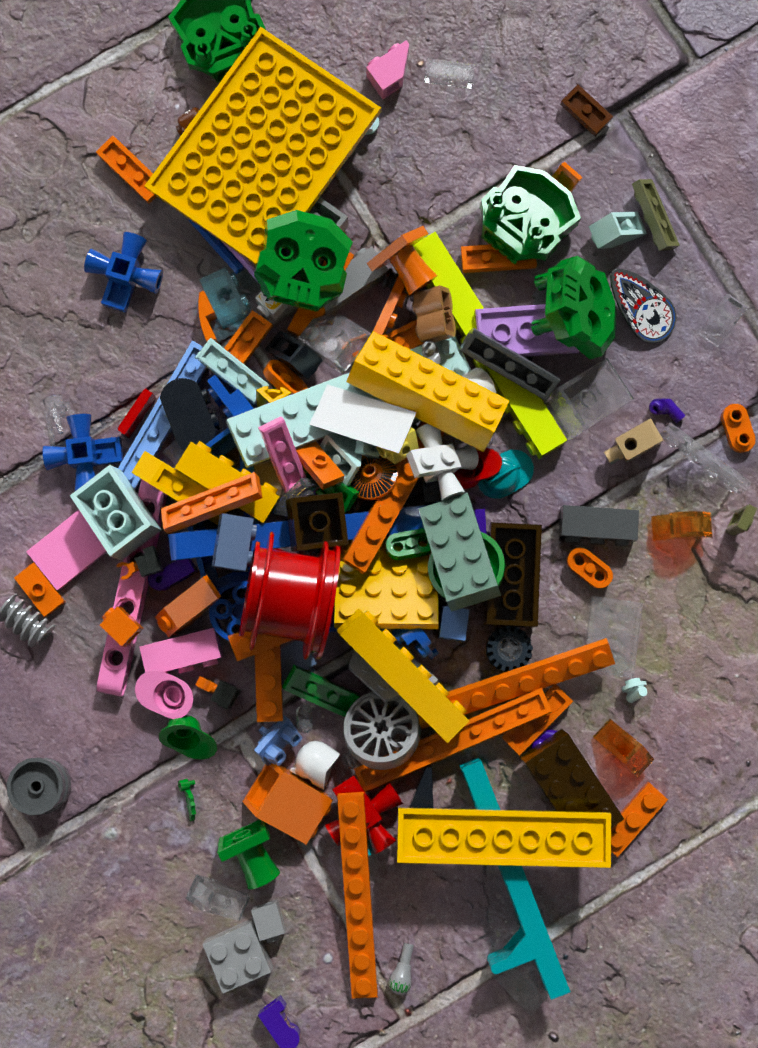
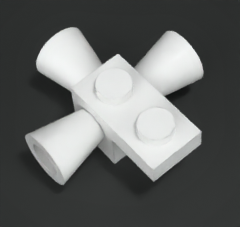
[406,424,479,501]

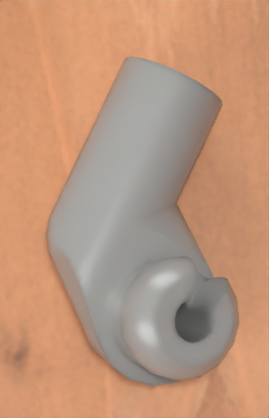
[422,341,441,365]

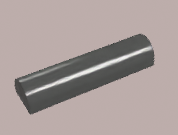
[460,328,560,401]

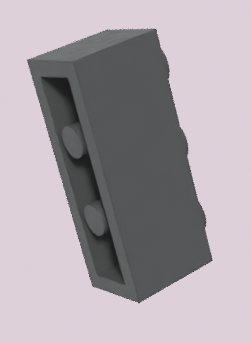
[559,505,639,546]

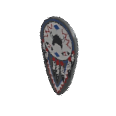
[610,269,677,343]

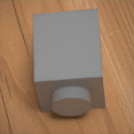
[251,899,286,943]

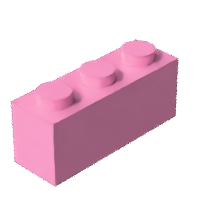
[139,628,224,674]

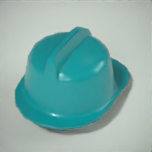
[478,449,534,499]

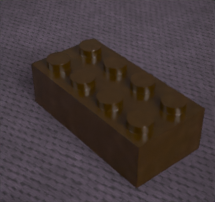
[484,522,542,628]
[520,729,624,828]

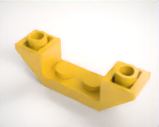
[131,451,227,525]

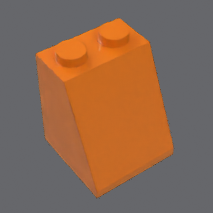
[242,763,333,845]

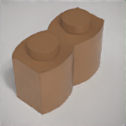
[412,285,456,343]

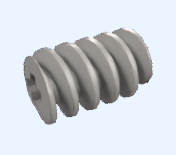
[0,594,56,647]

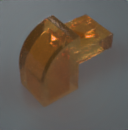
[651,511,712,541]

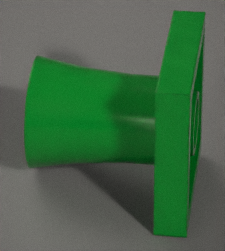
[217,819,280,889]

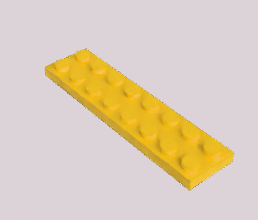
[397,808,611,868]

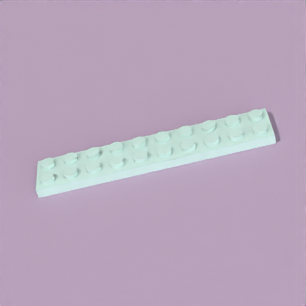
[226,336,471,468]

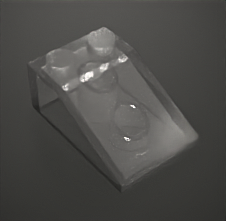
[542,358,634,441]

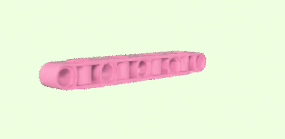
[96,479,168,697]

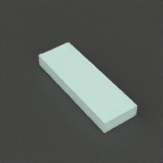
[195,338,269,405]

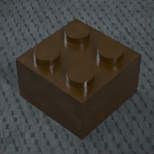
[285,492,349,552]

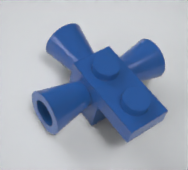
[84,232,163,313]
[42,414,123,492]

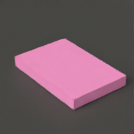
[26,510,107,591]

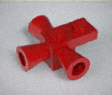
[325,775,404,854]

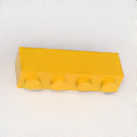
[175,441,280,523]

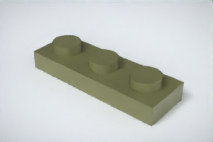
[632,179,680,251]

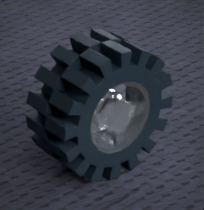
[486,626,533,672]

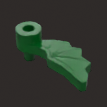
[178,779,196,821]

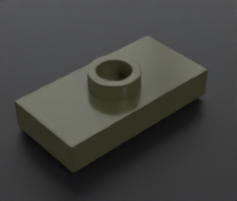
[726,504,758,536]

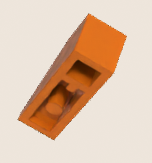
[155,575,221,638]

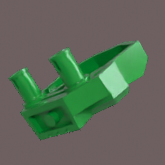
[168,0,266,83]
[479,165,581,265]
[254,210,353,312]
[531,256,616,360]

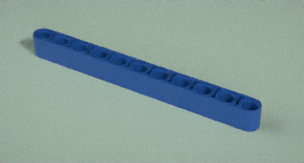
[168,505,428,561]

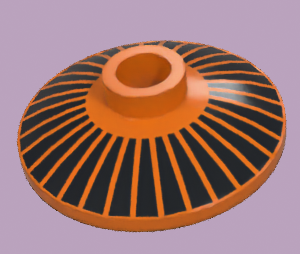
[350,454,399,500]

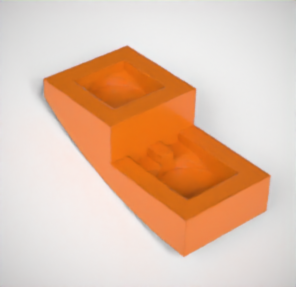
[198,290,219,344]

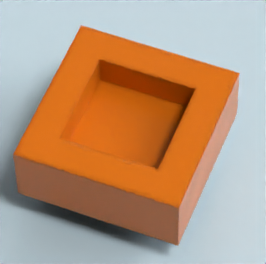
[552,162,583,193]

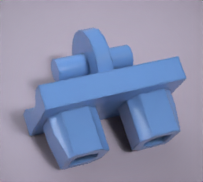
[254,715,302,766]

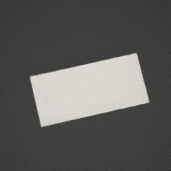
[309,384,416,453]

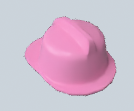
[135,670,194,719]

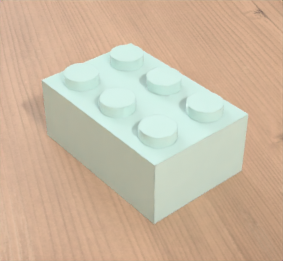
[70,465,161,560]

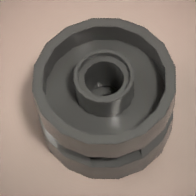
[7,758,71,815]

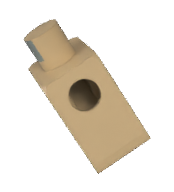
[604,418,663,465]

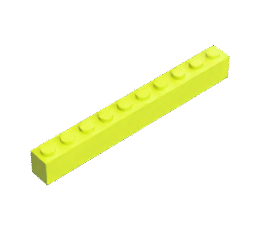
[413,232,567,459]

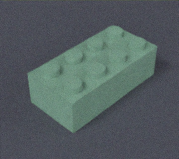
[419,493,501,612]

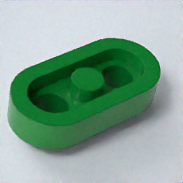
[385,528,431,560]

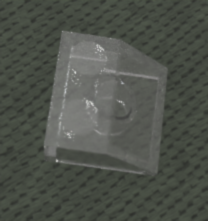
[298,311,371,375]

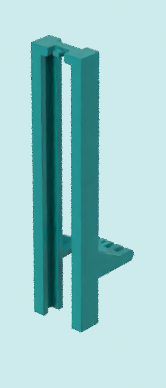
[459,758,571,1000]

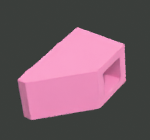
[366,40,409,99]

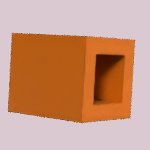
[100,606,144,647]

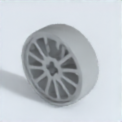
[343,692,421,770]

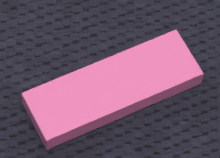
[258,417,308,494]

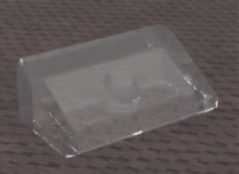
[424,58,475,89]

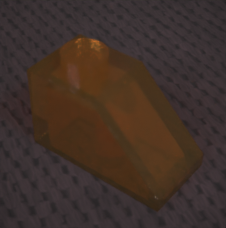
[593,719,655,778]

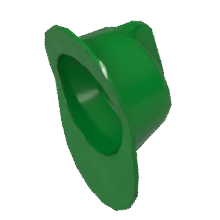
[159,715,217,760]

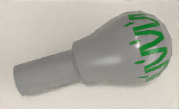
[389,943,414,995]

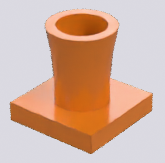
[367,226,438,296]

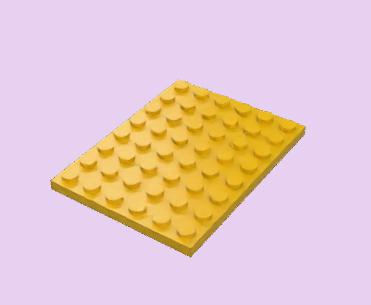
[144,27,382,265]

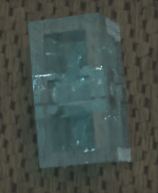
[199,267,251,329]

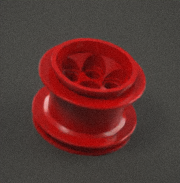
[239,532,340,660]

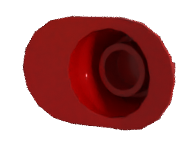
[454,447,502,489]

